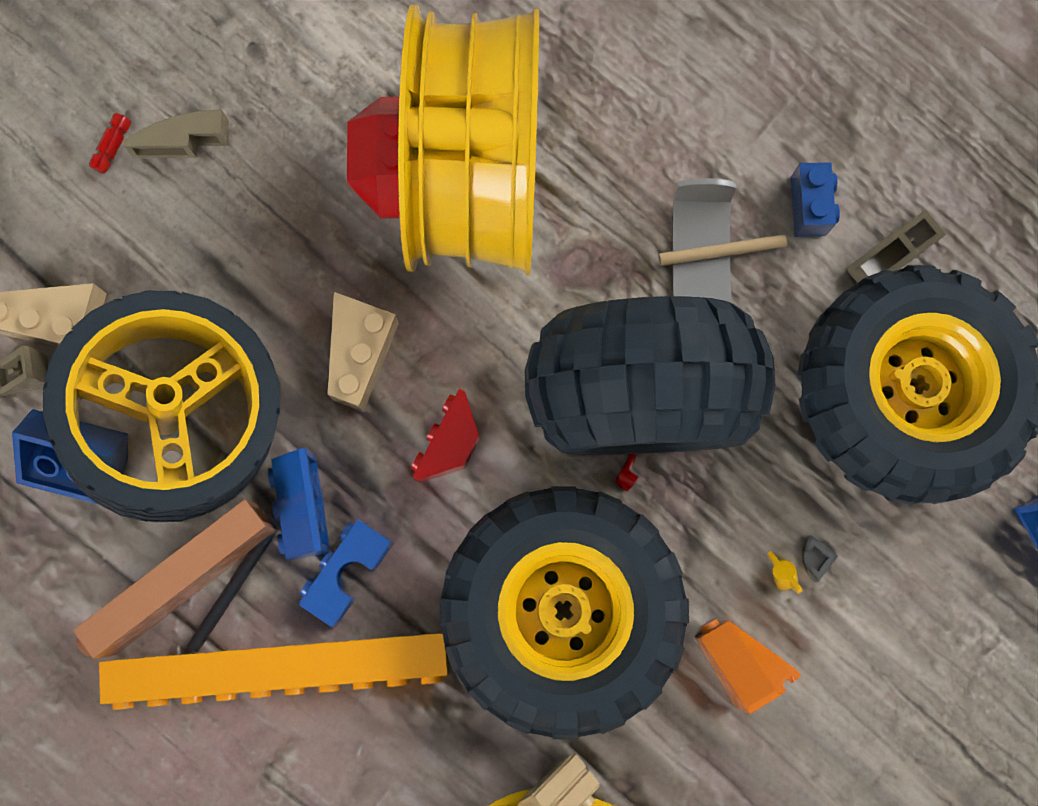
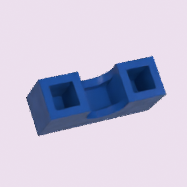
[299,519,394,628]

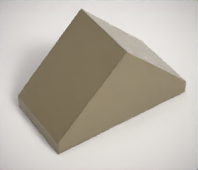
[0,346,48,396]

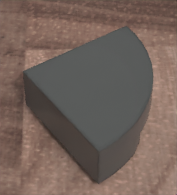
[802,535,838,582]

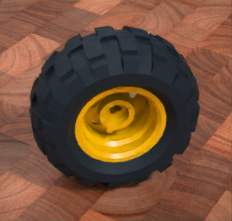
[797,265,1038,505]
[440,486,689,739]

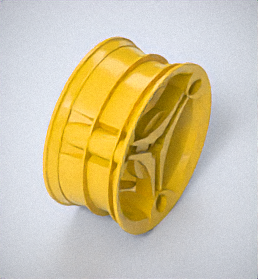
[398,4,539,275]

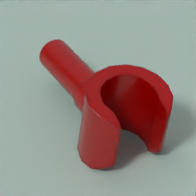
[615,454,639,491]

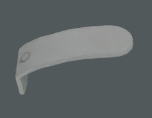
[672,178,736,303]

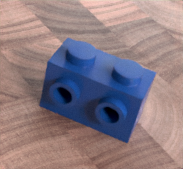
[790,162,840,237]

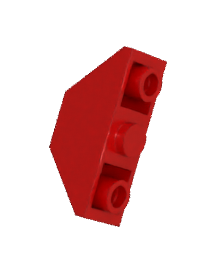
[411,389,480,483]

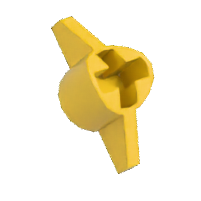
[767,551,803,594]

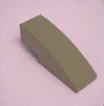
[124,109,229,158]
[846,209,946,283]

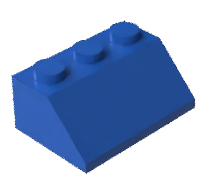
[12,409,128,504]
[268,448,331,560]

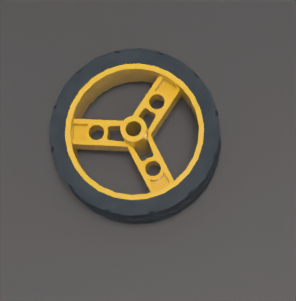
[43,290,280,523]

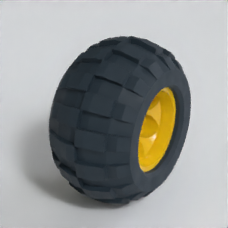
[524,296,776,455]

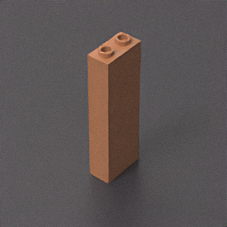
[73,499,278,659]

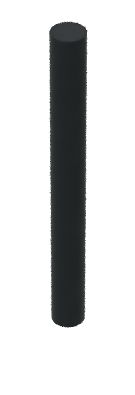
[187,535,274,653]

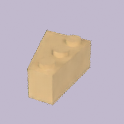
[0,283,107,347]
[328,292,399,412]

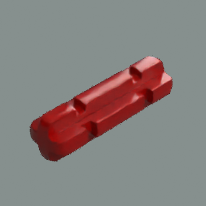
[89,113,131,174]

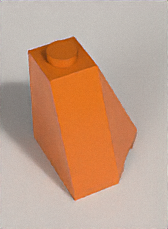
[695,618,801,714]

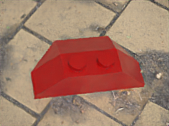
[347,97,400,219]

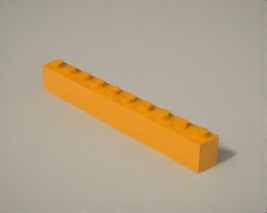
[99,633,449,710]

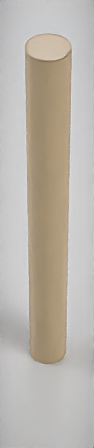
[658,234,787,266]

